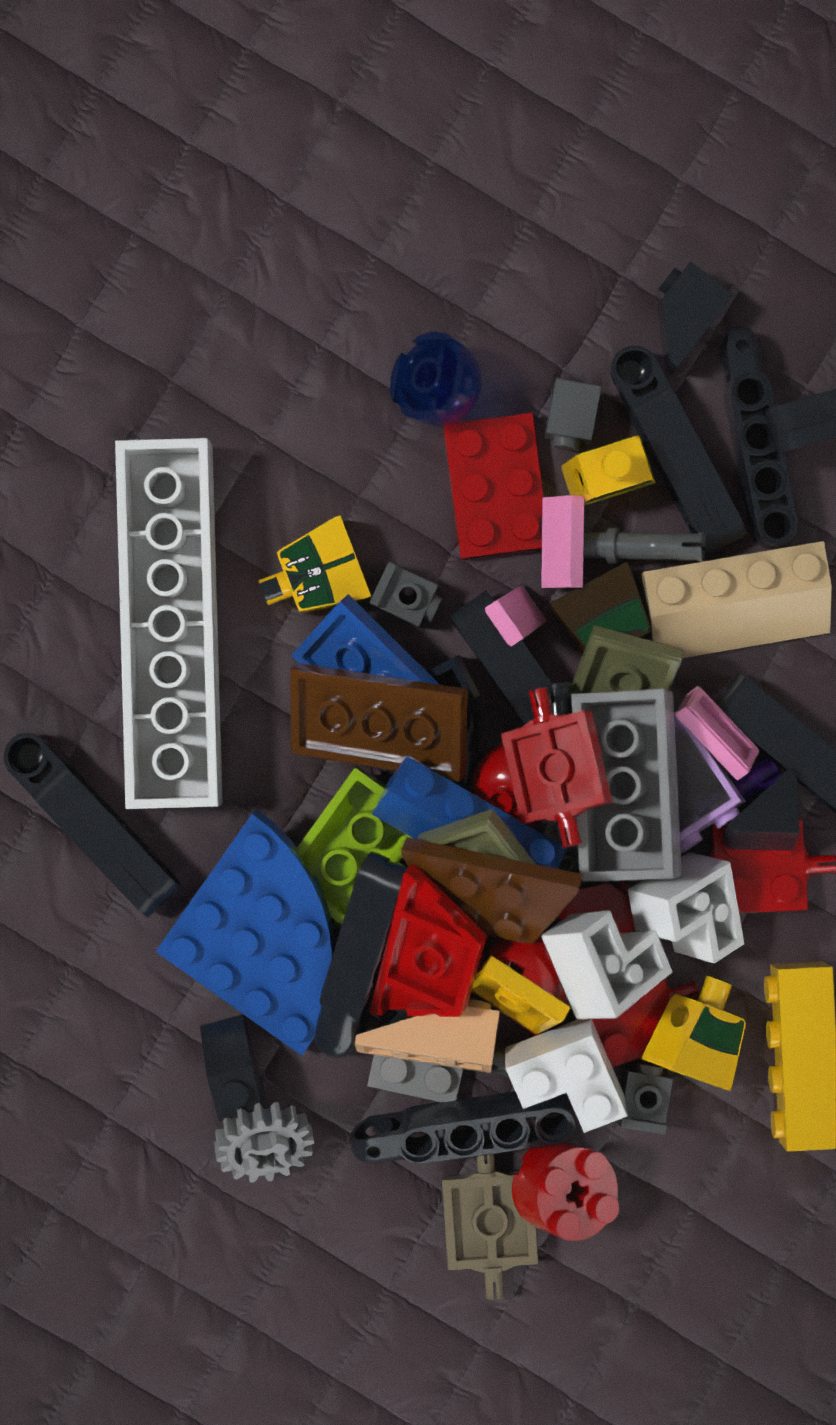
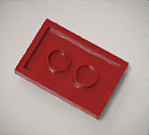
[443,413,544,560]

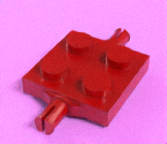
[501,688,612,848]
[708,820,836,913]
[551,978,700,1067]

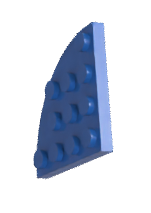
[156,808,335,1056]

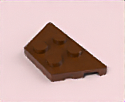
[401,837,583,944]

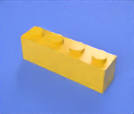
[764,961,836,1151]

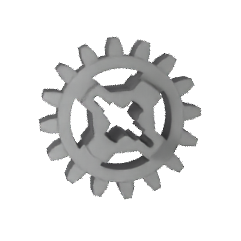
[214,1102,314,1182]

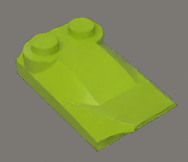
[296,766,412,929]

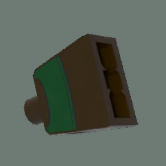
[550,562,651,653]

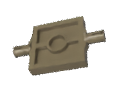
[442,1154,538,1300]

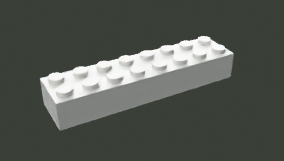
[115,438,223,809]

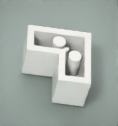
[627,852,744,963]
[542,911,673,1019]
[505,1018,627,1133]

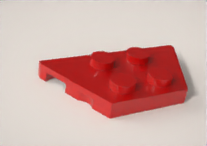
[369,864,487,1017]

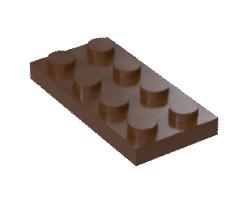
[290,663,468,782]

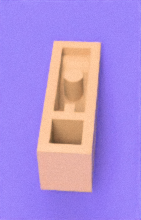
[355,1000,500,1073]

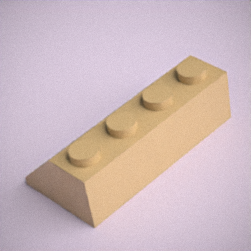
[638,541,832,658]

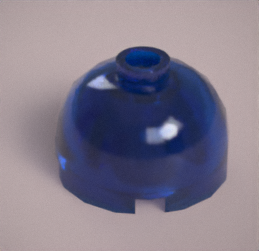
[390,331,482,427]

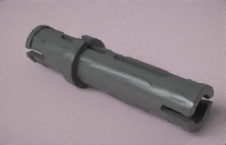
[583,528,706,564]

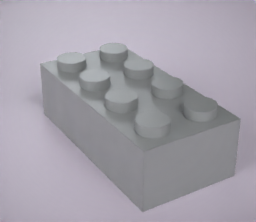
[571,689,682,882]

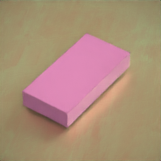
[541,495,584,588]
[485,585,547,646]
[675,686,759,781]

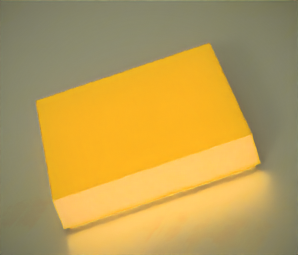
[471,956,571,1034]

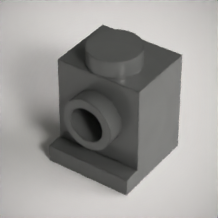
[369,562,442,628]
[616,1061,673,1135]

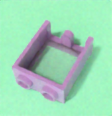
[674,711,746,854]

